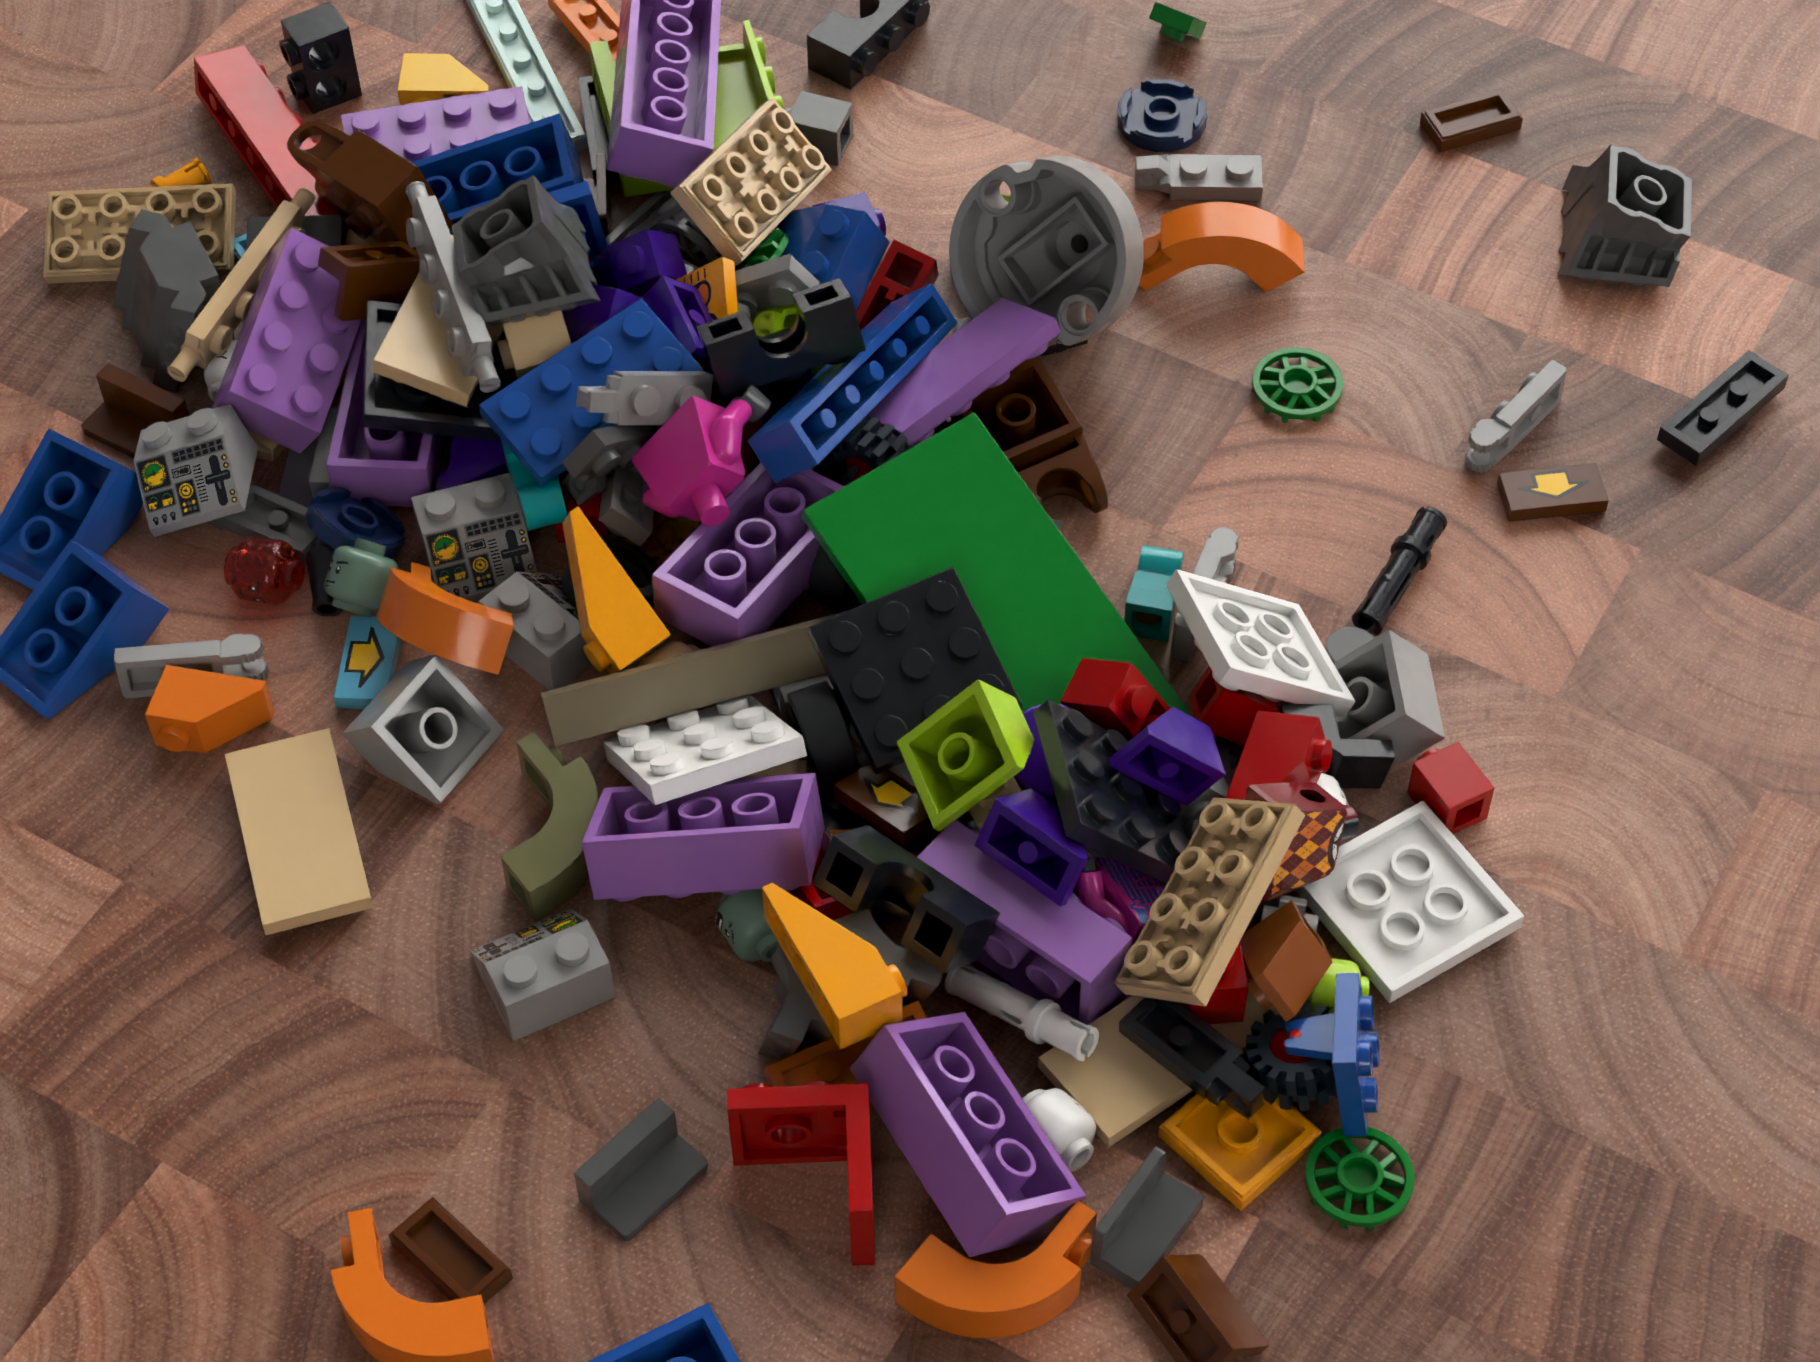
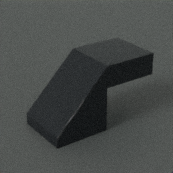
[1278,704,1395,789]

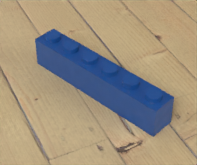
[748,283,958,483]

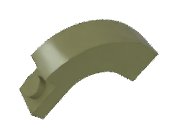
[500,732,599,922]

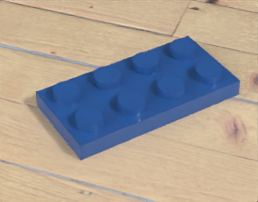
[479,298,703,487]

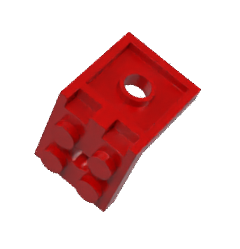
[727,1081,875,1266]

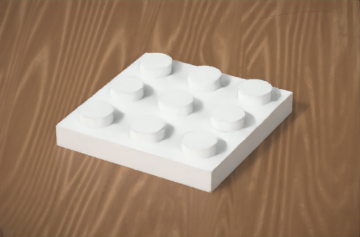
[1166,569,1356,717]
[603,695,807,805]
[1295,801,1524,1003]

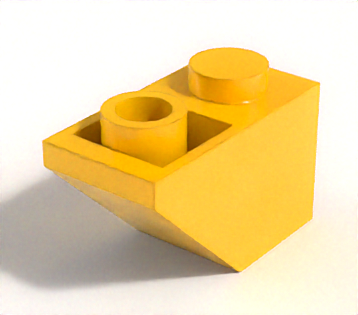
[397,53,489,105]

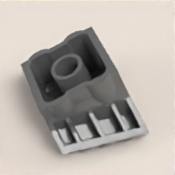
[1557,144,1692,287]
[452,175,601,325]
[112,209,235,392]
[758,909,942,1060]

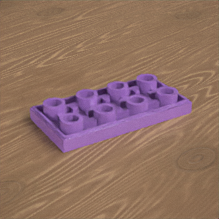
[866,298,1061,446]

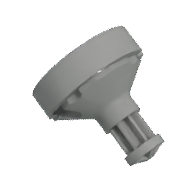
[949,155,1144,347]

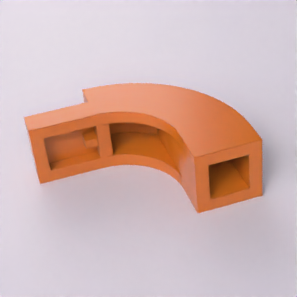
[1139,202,1305,293]
[376,562,514,675]
[894,1200,1097,1338]
[331,1208,494,1362]

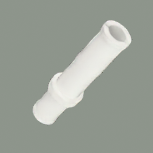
[945,964,1099,1061]

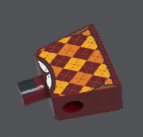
[1245,781,1359,903]

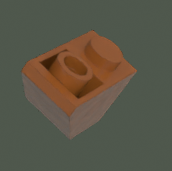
[1240,900,1333,1022]

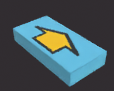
[334,615,402,710]

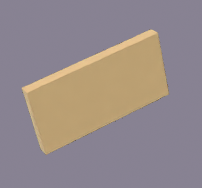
[670,97,832,266]
[43,183,236,284]
[371,235,504,407]
[225,728,374,935]
[1114,797,1305,1006]
[1038,979,1280,1148]

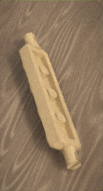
[167,188,316,382]

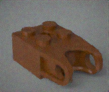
[287,120,454,251]
[951,357,1108,513]

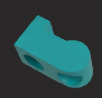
[501,440,567,531]
[1124,545,1184,642]

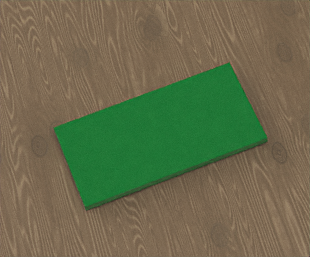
[801,412,1194,718]

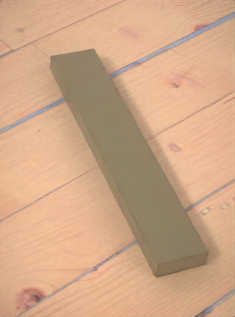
[541,611,846,747]

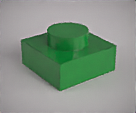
[1149,2,1207,42]

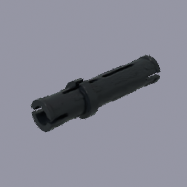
[1352,506,1447,635]

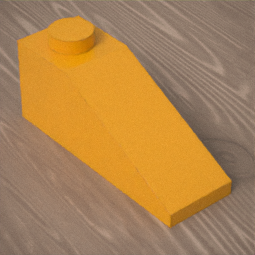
[562,507,671,674]
[762,883,907,1050]

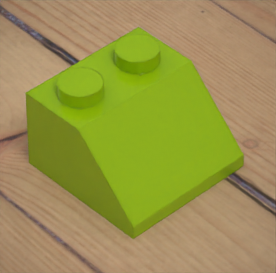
[897,679,1035,831]

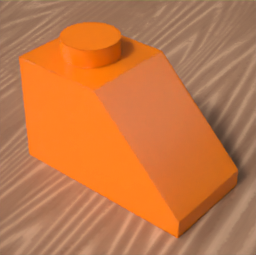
[145,665,275,753]

